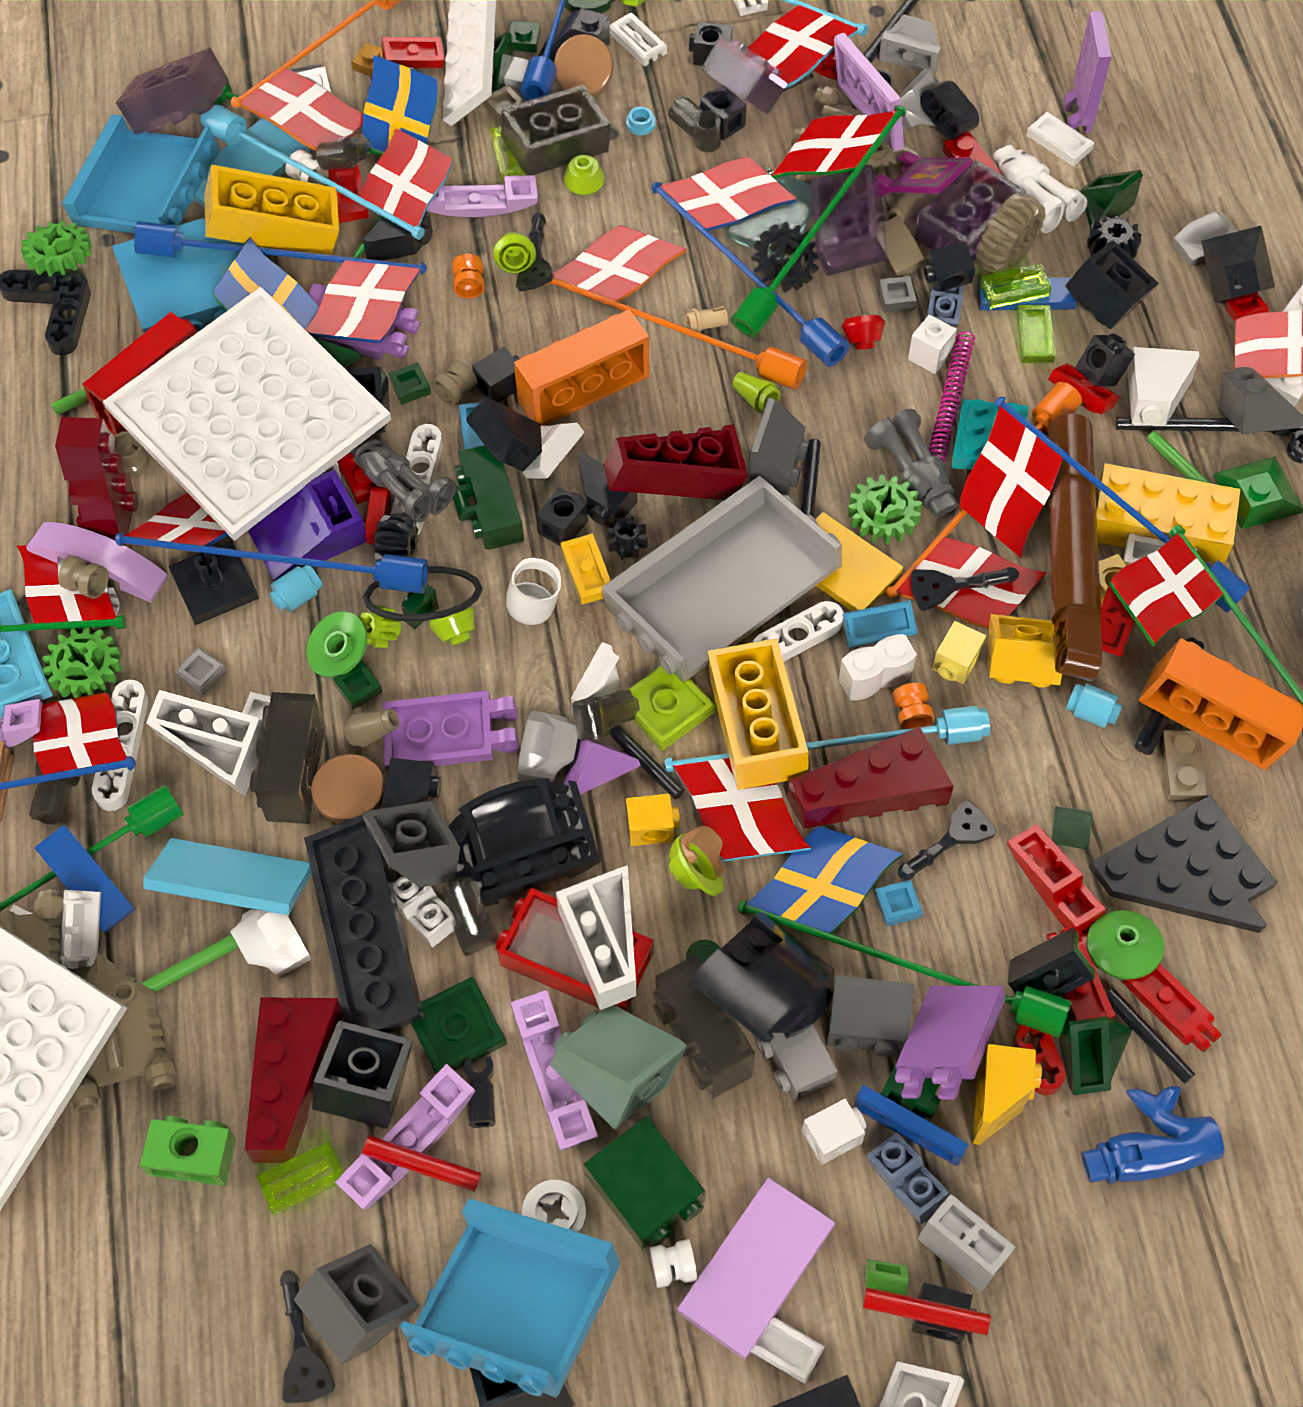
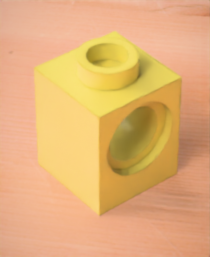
[932,621,986,685]

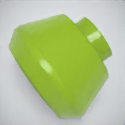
[563,155,605,196]
[493,232,536,274]
[429,606,475,646]

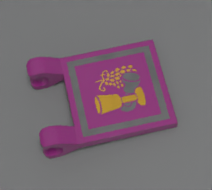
[869,151,973,199]

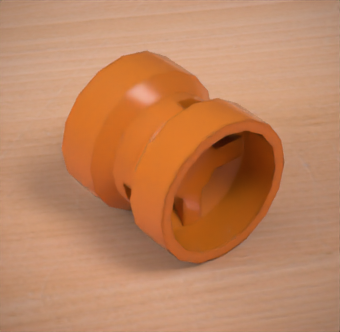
[452,254,485,299]
[892,683,935,730]

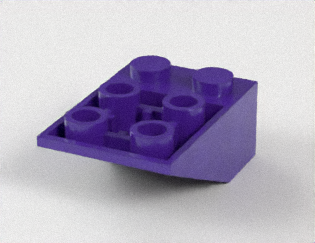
[248,470,366,582]

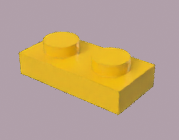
[560,534,611,605]

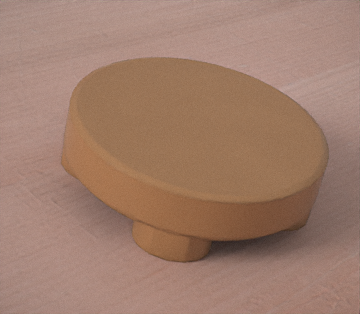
[554,34,614,97]
[311,754,385,825]

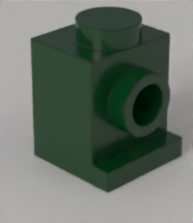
[880,1066,942,1119]

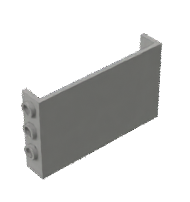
[602,476,842,683]

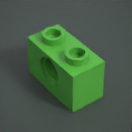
[140,1116,236,1186]

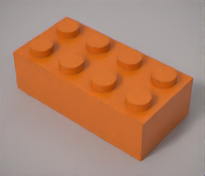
[514,309,649,426]
[1138,638,1303,771]

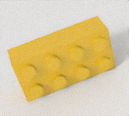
[204,164,339,255]
[1096,463,1240,565]
[707,638,808,790]

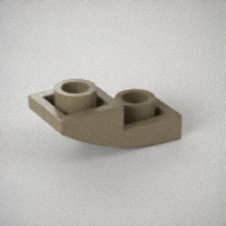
[871,216,926,277]

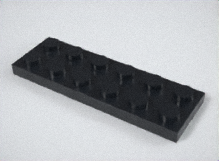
[304,814,424,1033]

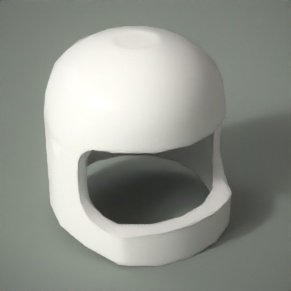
[506,558,561,625]

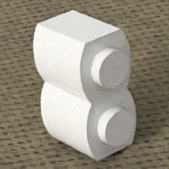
[839,634,917,700]

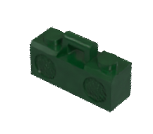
[452,445,524,550]

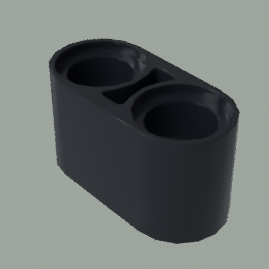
[920,80,979,139]

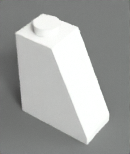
[1127,347,1199,426]

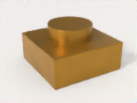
[351,42,383,77]

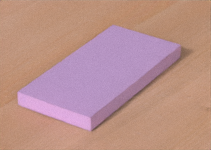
[834,33,904,152]
[677,1177,835,1361]

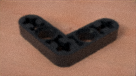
[0,269,91,356]

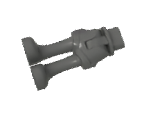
[864,409,958,517]
[350,438,456,523]

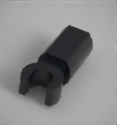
[464,1056,496,1128]

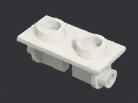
[60,890,101,969]

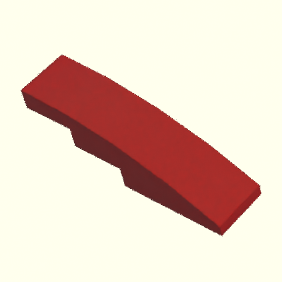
[1007,824,1128,969]

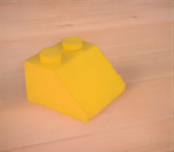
[987,614,1062,688]
[972,1044,1042,1145]

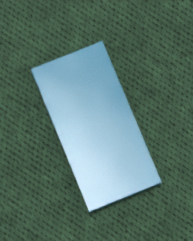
[194,118,310,208]
[0,589,53,717]
[143,838,312,915]

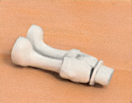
[993,145,1087,233]

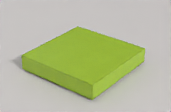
[617,666,716,752]

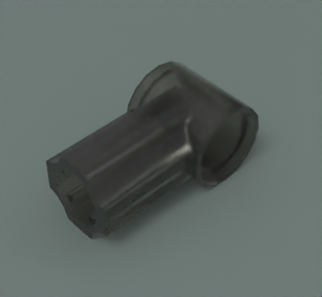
[668,96,721,152]
[316,132,371,170]
[572,690,640,740]
[29,761,81,825]
[442,876,499,957]

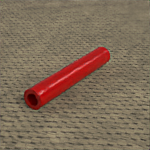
[361,1135,481,1192]
[863,1287,991,1336]

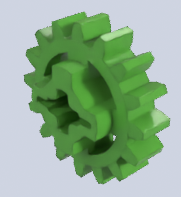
[21,221,92,276]
[847,474,922,544]
[42,627,122,698]

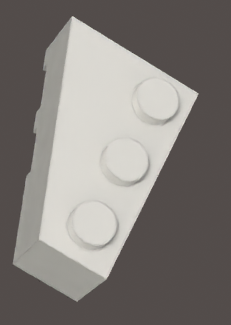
[146,690,270,797]
[556,865,636,1010]

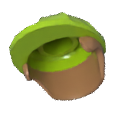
[669,826,726,896]

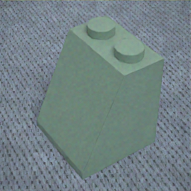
[550,1005,687,1130]

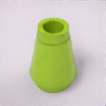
[732,371,781,412]

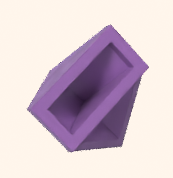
[564,734,641,795]

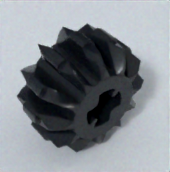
[1087,214,1142,259]
[373,514,419,561]

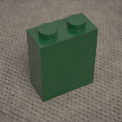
[583,1116,706,1250]

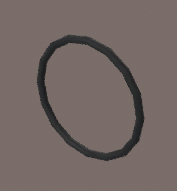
[363,566,483,621]

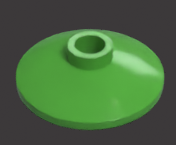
[306,611,368,678]
[1087,910,1164,980]

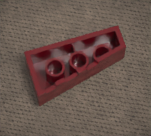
[55,417,138,546]
[603,424,748,500]
[787,726,954,829]
[244,997,343,1163]

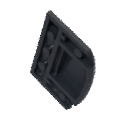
[448,778,601,910]
[689,912,834,1042]

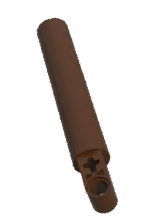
[1047,413,1102,681]

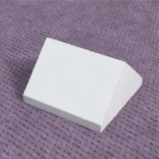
[880,1361,964,1407]

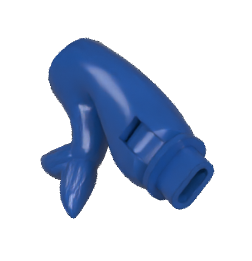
[1081,1086,1224,1185]

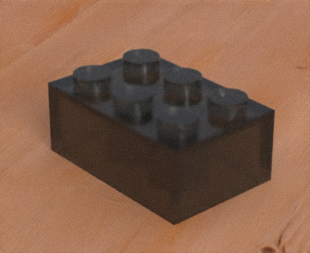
[501,85,611,176]
[250,692,325,824]
[652,955,755,1099]

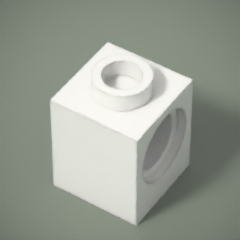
[908,315,957,374]
[802,1099,867,1165]

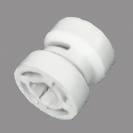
[285,149,329,185]
[649,1239,697,1288]

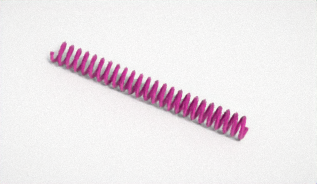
[929,331,976,463]

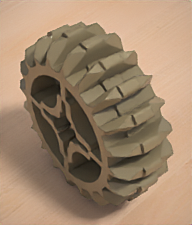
[976,193,1045,278]

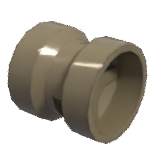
[432,360,477,406]
[114,431,149,478]
[58,556,109,599]

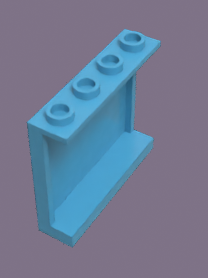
[62,114,219,234]
[112,218,245,333]
[400,1198,621,1398]

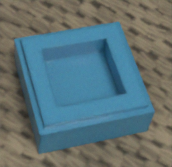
[875,879,923,927]

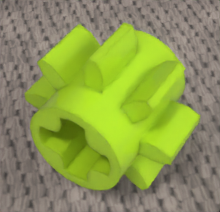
[359,604,401,648]

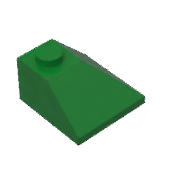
[1213,457,1303,530]

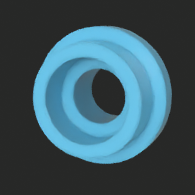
[626,107,656,135]

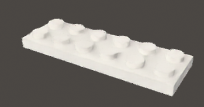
[442,0,496,126]

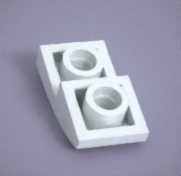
[392,875,462,948]

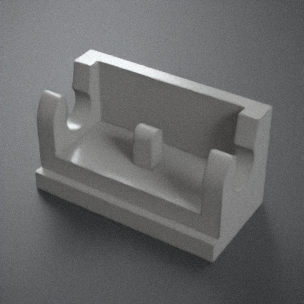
[917,1194,1016,1293]

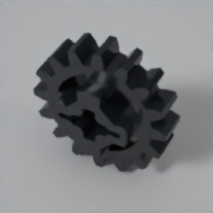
[751,221,821,293]

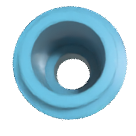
[269,565,323,613]
[1066,683,1123,729]

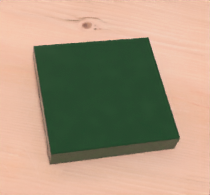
[411,976,507,1074]

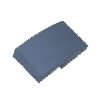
[927,284,965,327]
[866,1132,950,1224]

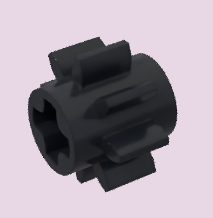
[606,516,648,560]

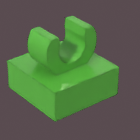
[865,1259,909,1295]

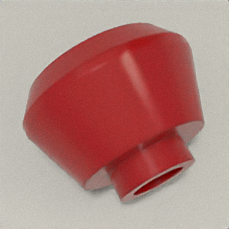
[841,315,885,350]

